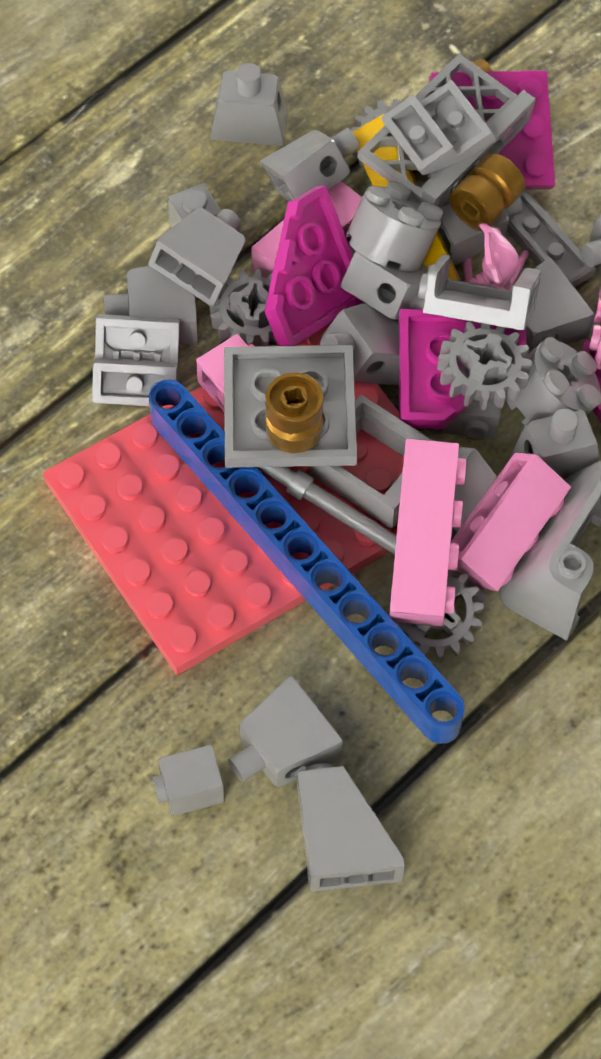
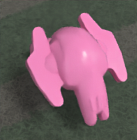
[467,223,519,290]

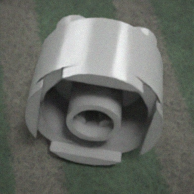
[346,181,443,272]
[505,337,601,425]

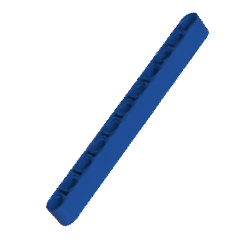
[149,379,465,744]

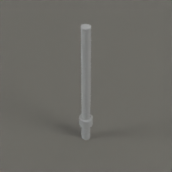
[259,467,488,603]

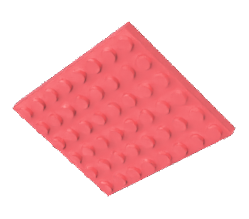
[43,323,404,675]

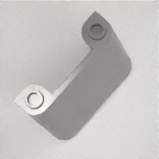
[499,460,601,641]

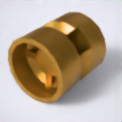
[449,153,526,231]
[265,372,323,453]

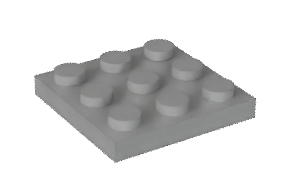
[224,345,357,468]

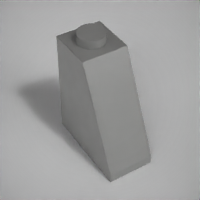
[297,763,405,892]

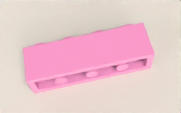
[389,439,466,626]

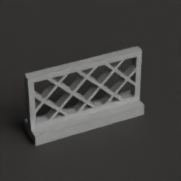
[357,54,536,210]

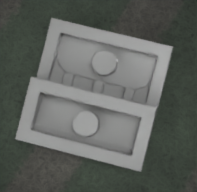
[381,80,496,175]
[92,314,181,407]

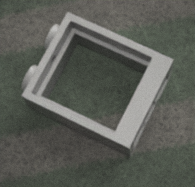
[309,395,432,530]

